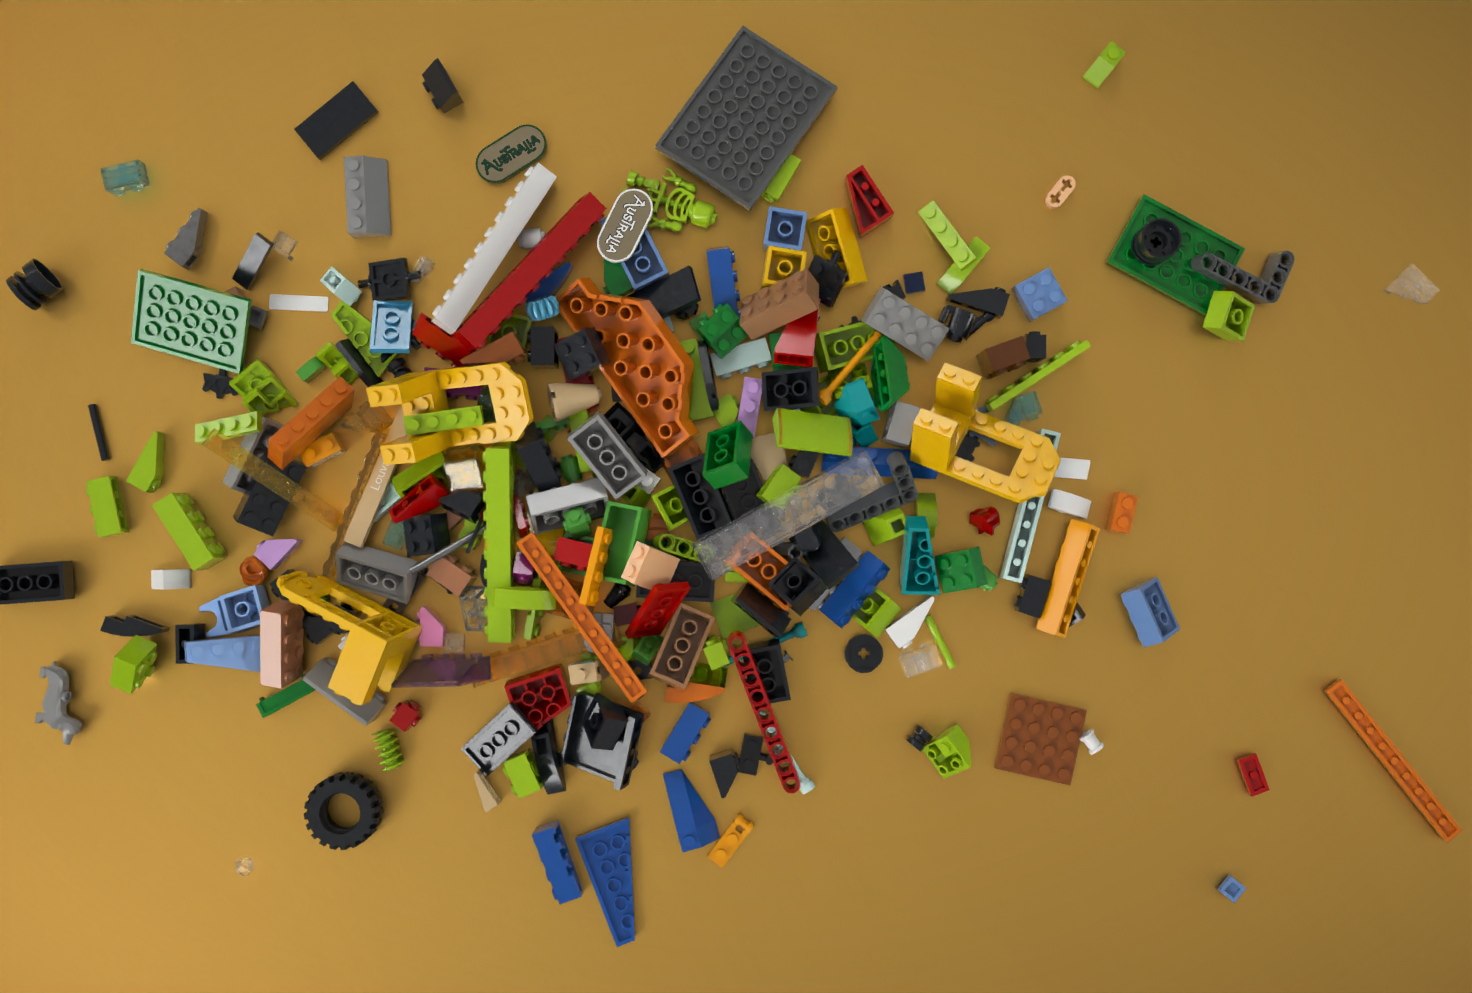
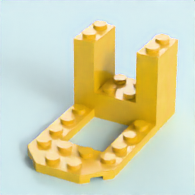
[366,362,534,465]
[910,363,1061,504]
[276,571,422,705]

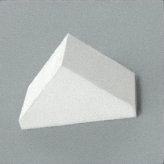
[151,569,191,590]

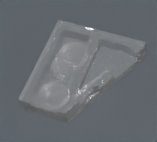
[1385,264,1440,305]

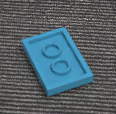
[370,300,413,353]

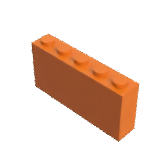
[267,377,355,470]

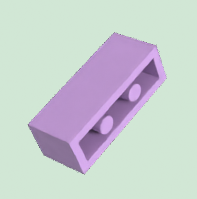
[737,377,763,438]

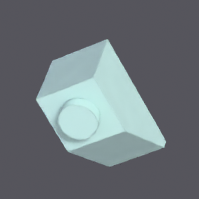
[320,266,362,306]

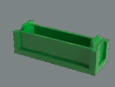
[256,674,316,718]

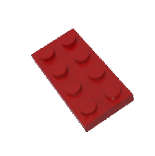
[625,582,691,639]

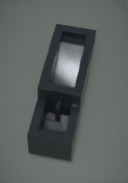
[100,615,169,637]

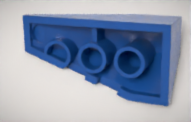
[663,769,720,852]

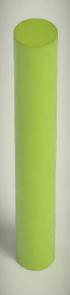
[924,614,956,669]

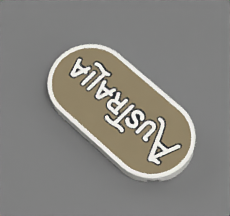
[597,189,653,263]

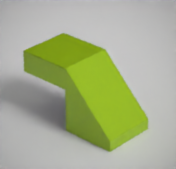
[316,341,359,385]

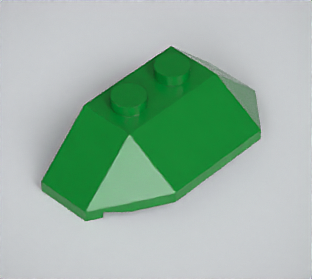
[871,336,910,412]

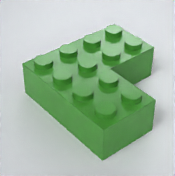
[558,501,652,587]

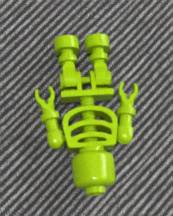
[622,168,718,232]

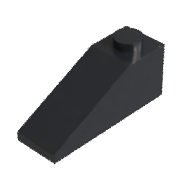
[945,287,1010,319]

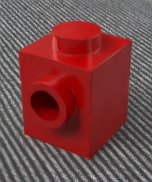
[389,700,422,732]

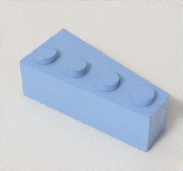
[184,635,260,672]

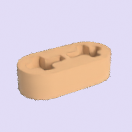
[1045,175,1076,209]

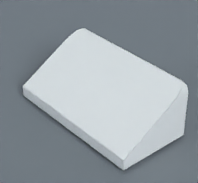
[1054,458,1091,480]

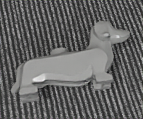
[35,661,82,745]

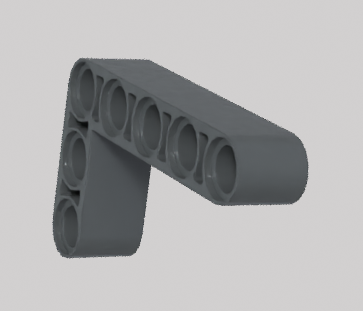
[1191,250,1295,304]
[824,451,918,532]

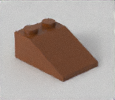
[460,331,527,366]

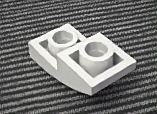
[1048,489,1092,519]

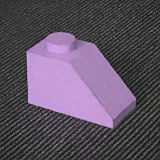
[254,539,302,570]

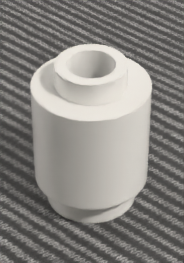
[518,227,546,249]

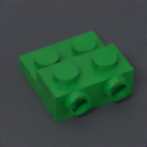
[696,303,748,359]

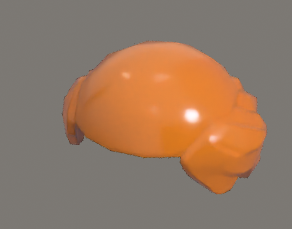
[239,556,268,586]

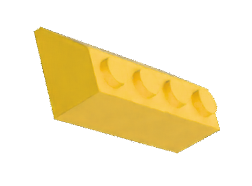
[806,207,868,290]

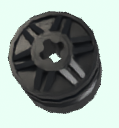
[1131,218,1181,266]
[6,258,63,311]

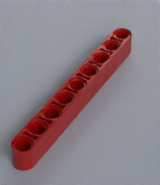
[728,630,800,794]

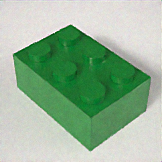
[702,420,753,489]

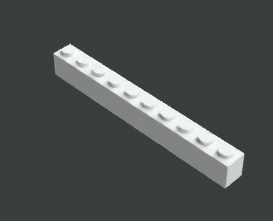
[431,163,557,335]

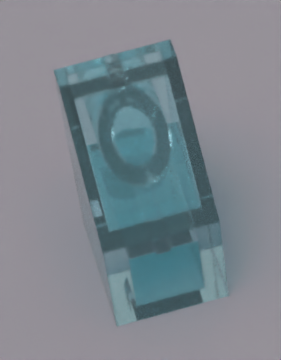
[1003,391,1043,426]

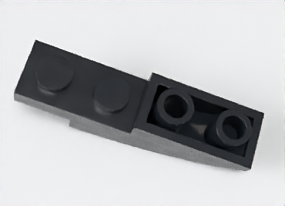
[531,718,566,795]

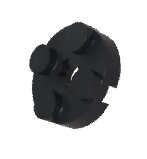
[844,634,883,673]

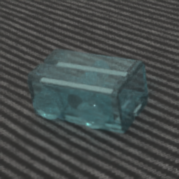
[100,160,150,196]

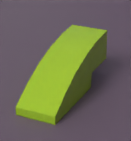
[936,236,991,294]
[492,586,556,610]

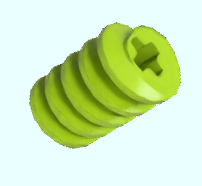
[371,729,404,772]

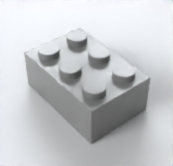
[881,401,920,448]

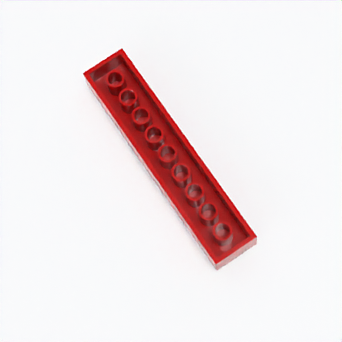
[451,192,607,351]

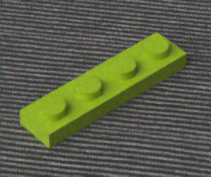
[918,200,978,271]
[403,405,485,436]
[195,411,262,445]

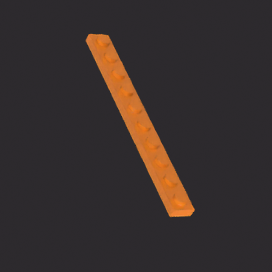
[516,532,648,703]
[1324,679,1462,843]

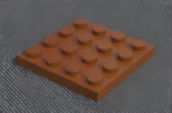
[994,693,1087,785]

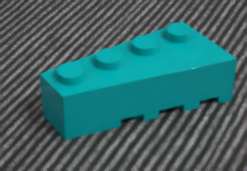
[899,516,940,595]

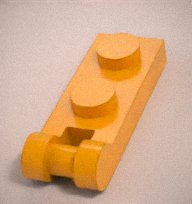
[707,813,755,868]

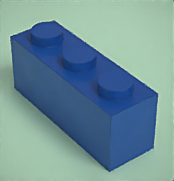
[660,702,711,764]

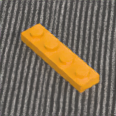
[579,526,613,606]

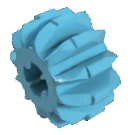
[526,295,560,321]

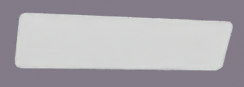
[269,294,329,312]

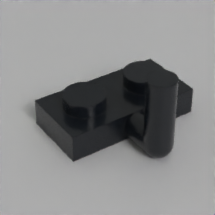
[738,733,773,776]

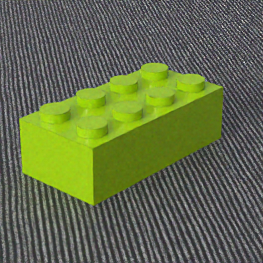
[152,493,226,571]

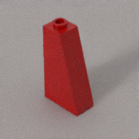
[773,299,820,367]

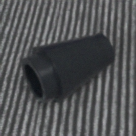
[604,583,631,609]

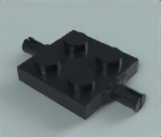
[808,250,849,308]
[358,257,421,301]

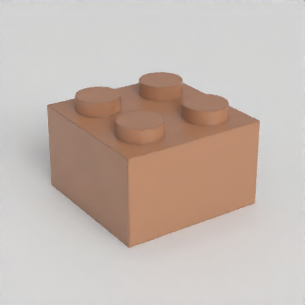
[427,554,478,597]

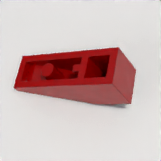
[389,473,450,524]

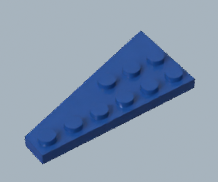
[575,817,635,947]

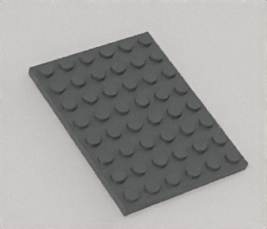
[655,26,837,211]

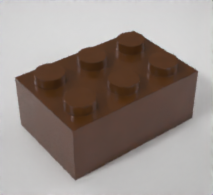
[976,336,1030,379]

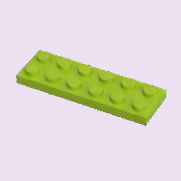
[985,340,1091,413]

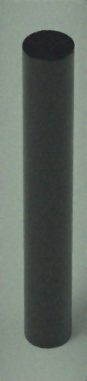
[88,404,110,461]

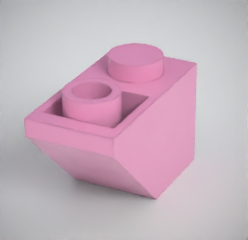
[417,606,447,647]

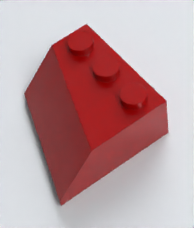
[413,313,477,367]
[504,663,572,729]

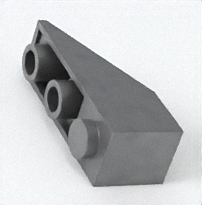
[164,208,208,270]

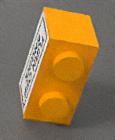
[300,432,347,468]

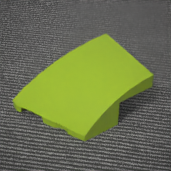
[229,358,298,415]

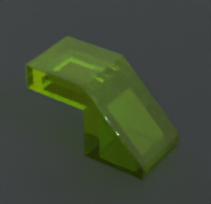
[689,662,728,687]

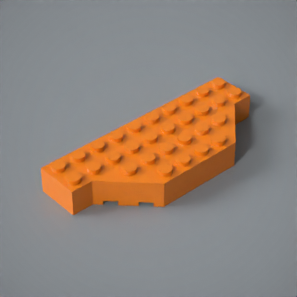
[556,277,700,458]

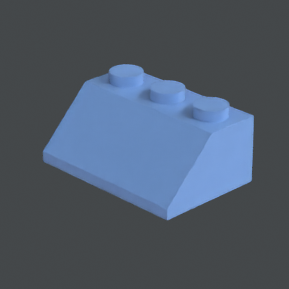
[1121,577,1180,647]

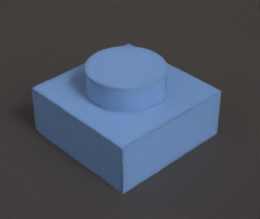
[1217,875,1246,903]

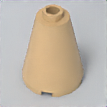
[547,383,602,422]

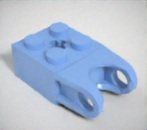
[199,585,270,638]

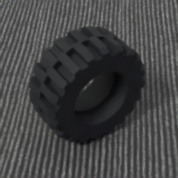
[304,772,384,850]

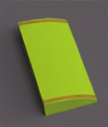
[772,408,853,457]

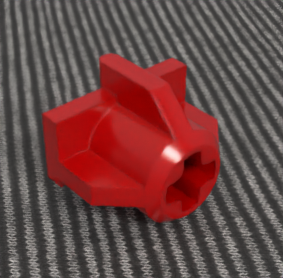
[969,506,1000,536]

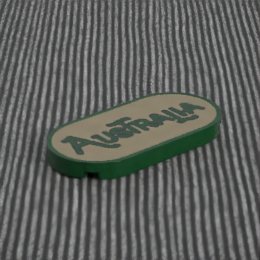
[476,124,547,184]

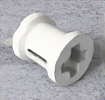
[1079,729,1104,755]

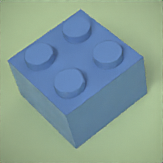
[763,206,807,251]
[1012,267,1068,322]

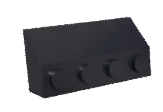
[668,453,736,540]

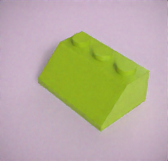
[391,451,465,498]

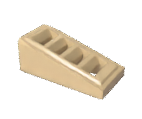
[473,770,501,812]

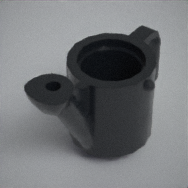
[938,305,995,343]

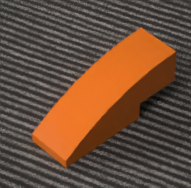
[664,680,725,703]

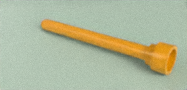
[819,331,881,406]

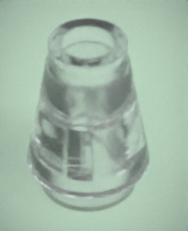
[411,255,435,285]

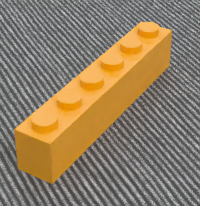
[1036,519,1100,638]

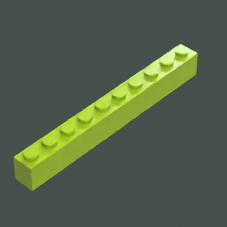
[483,446,515,643]

